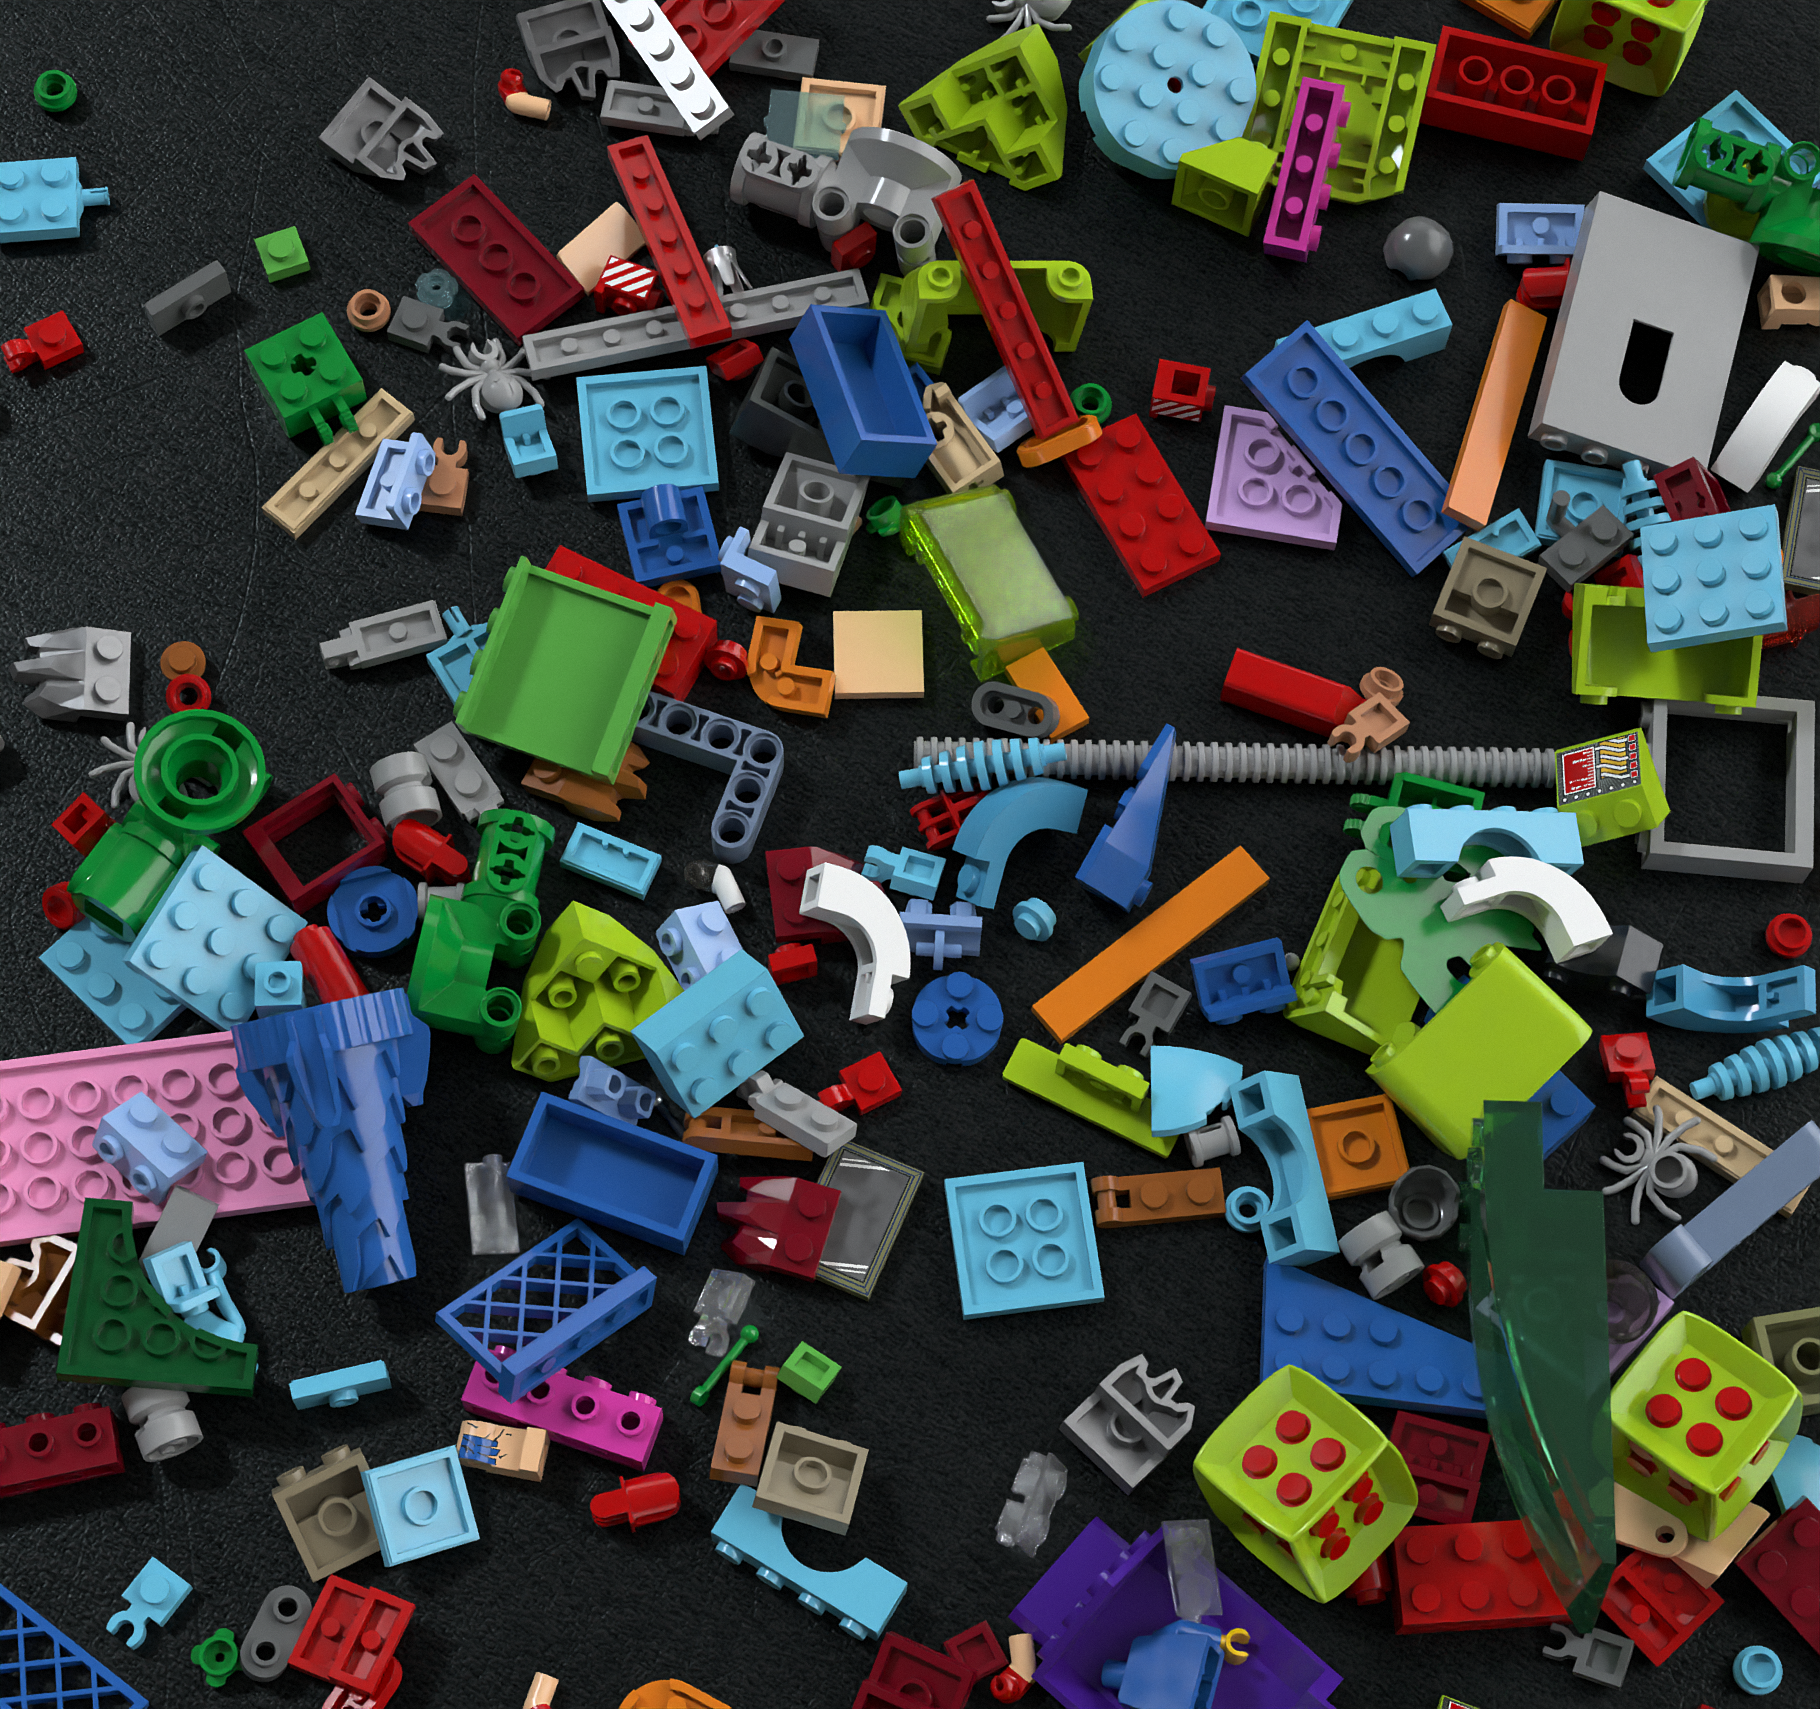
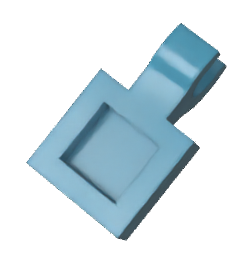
[861,845,946,901]

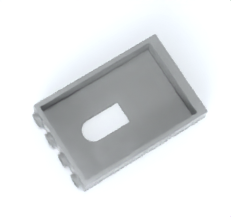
[1528,191,1760,481]

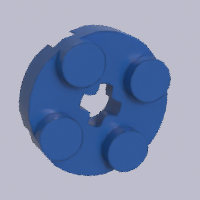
[327,866,419,958]
[911,972,1004,1066]

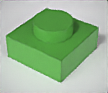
[254,226,311,283]
[776,1341,841,1404]

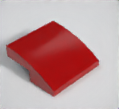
[1594,1535,1725,1667]
[287,1574,416,1696]

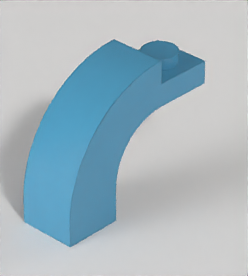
[952,777,1088,909]
[1646,964,1816,1033]

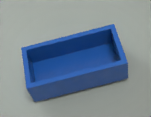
[789,304,938,478]
[506,1092,718,1255]

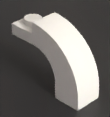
[1711,361,1820,493]
[1440,856,1613,963]
[799,862,910,1025]

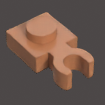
[419,438,469,516]
[1327,692,1410,763]

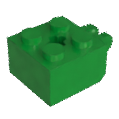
[244,312,367,446]
[1343,772,1485,883]

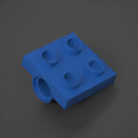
[617,484,721,587]

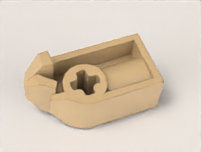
[923,382,1004,507]

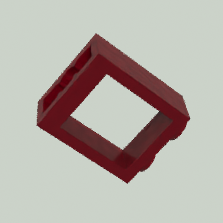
[1653,457,1731,522]
[242,773,390,916]

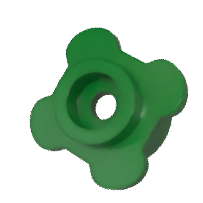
[866,496,913,537]
[191,1628,243,1688]

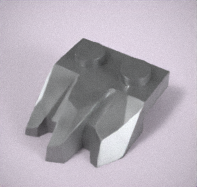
[516,0,620,101]
[316,77,444,180]
[8,627,131,722]
[1059,1354,1195,1495]

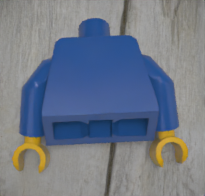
[1101,1619,1250,1709]

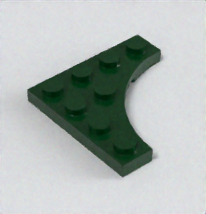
[56,1197,258,1397]

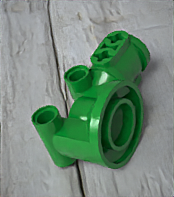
[1672,117,1820,277]
[66,709,273,942]
[407,809,556,1054]

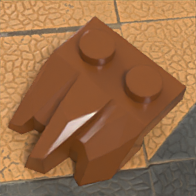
[521,741,650,822]
[3,1235,77,1348]

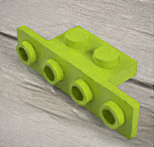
[1002,1038,1180,1158]

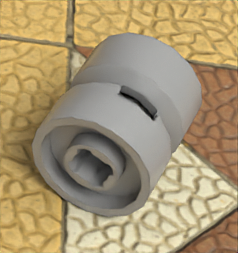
[369,751,443,834]
[1338,1211,1425,1300]
[121,1387,204,1462]

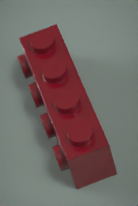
[0,1403,125,1498]

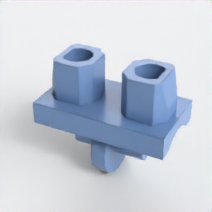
[900,899,982,970]
[568,1056,656,1125]

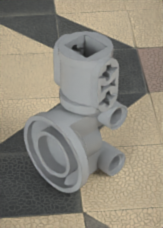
[730,127,962,276]

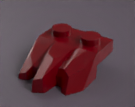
[765,846,886,944]
[716,1176,842,1283]
[852,1631,979,1709]

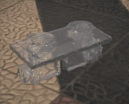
[464,1154,519,1255]
[995,1451,1068,1558]
[1161,1519,1223,1623]

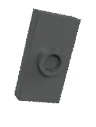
[729,30,819,81]
[144,260,231,336]

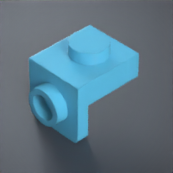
[499,404,558,478]
[255,961,308,1019]
[142,1241,222,1318]

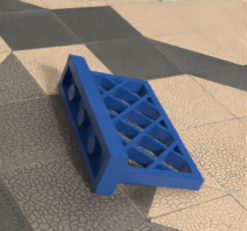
[435,1218,657,1404]
[0,1583,149,1709]

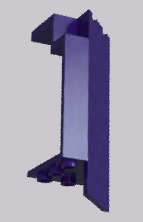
[1008,1517,1343,1709]

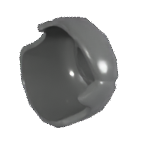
[1383,216,1454,281]
[1389,1165,1461,1242]

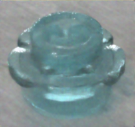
[416,269,458,309]

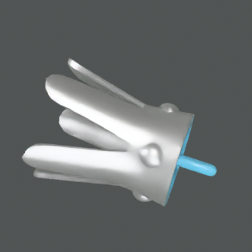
[703,244,753,296]

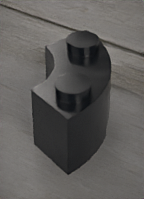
[1524,925,1663,1002]

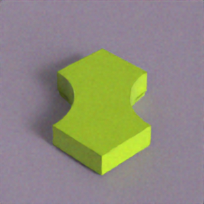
[869,273,952,375]

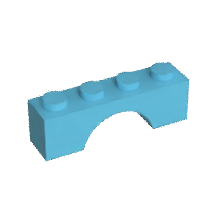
[1274,288,1452,368]
[1390,804,1584,878]
[1229,1070,1340,1267]
[711,1484,908,1641]

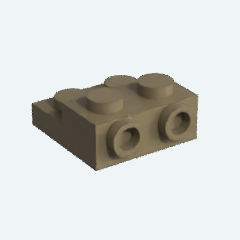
[1429,536,1547,659]
[752,1422,869,1536]
[271,1444,381,1583]

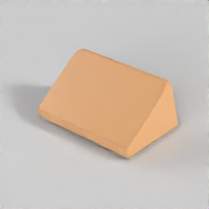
[557,202,646,296]
[1669,1502,1770,1589]

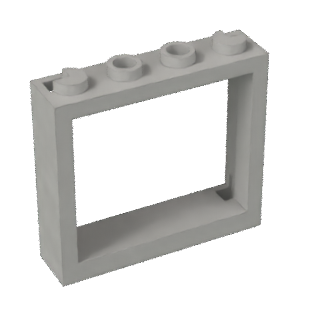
[1635,696,1815,884]

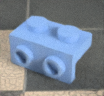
[1495,203,1585,265]
[958,366,1033,453]
[355,432,436,530]
[718,526,782,614]
[656,901,743,991]
[92,1091,208,1205]

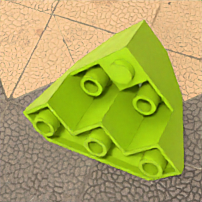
[511,901,684,1082]

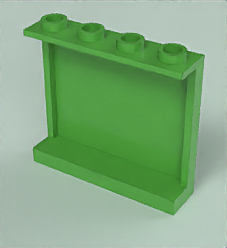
[453,556,678,785]

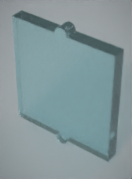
[764,89,846,161]

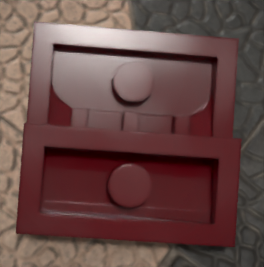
[1389,1409,1491,1524]

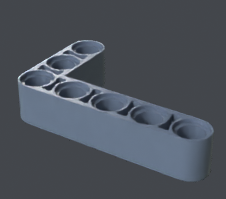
[631,691,784,864]
[1639,1120,1820,1300]

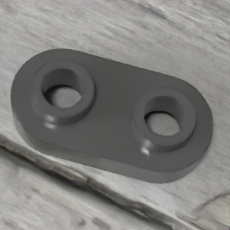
[971,682,1060,739]
[239,1585,312,1682]

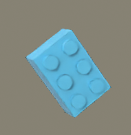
[631,949,804,1119]

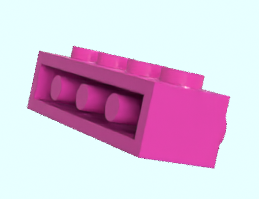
[1263,77,1351,262]
[461,1345,663,1472]

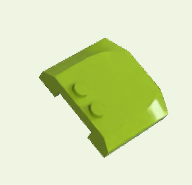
[1242,11,1436,205]

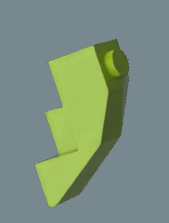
[898,23,1067,191]

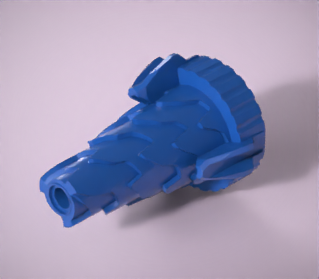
[230,987,430,1293]

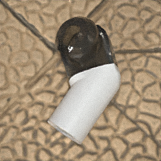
[684,860,746,914]

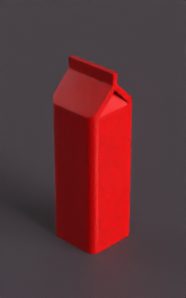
[1220,648,1367,738]

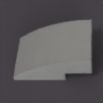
[748,452,870,597]

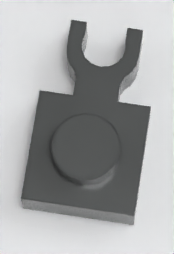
[387,296,470,355]
[1119,971,1192,1059]
[1542,1622,1635,1691]

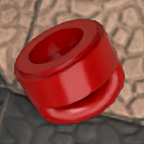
[42,881,86,930]

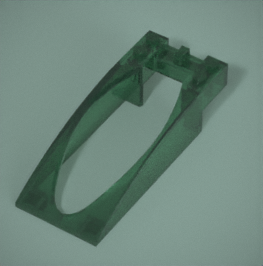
[1458,1100,1616,1634]

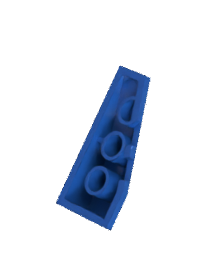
[1075,723,1177,913]

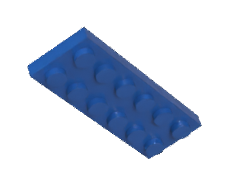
[1240,320,1470,577]

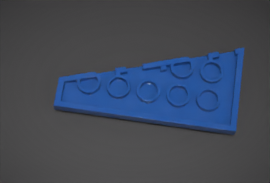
[1260,1256,1545,1425]

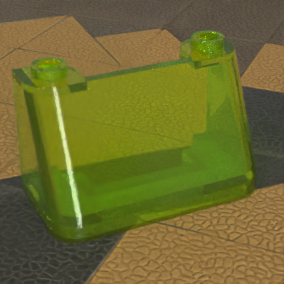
[899,484,1079,683]

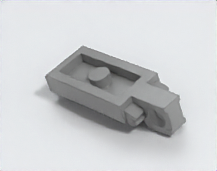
[600,80,720,137]
[320,600,448,670]
[414,721,504,824]
[736,1070,857,1158]

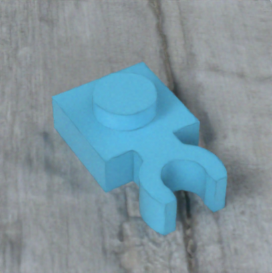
[106,1556,193,1650]

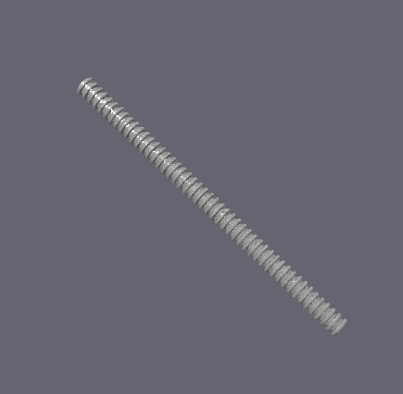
[914,737,1556,788]

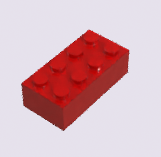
[1419,25,1608,161]
[545,545,718,702]
[1386,1516,1597,1635]

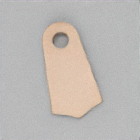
[1580,1478,1688,1558]

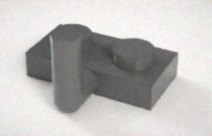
[1537,490,1634,593]

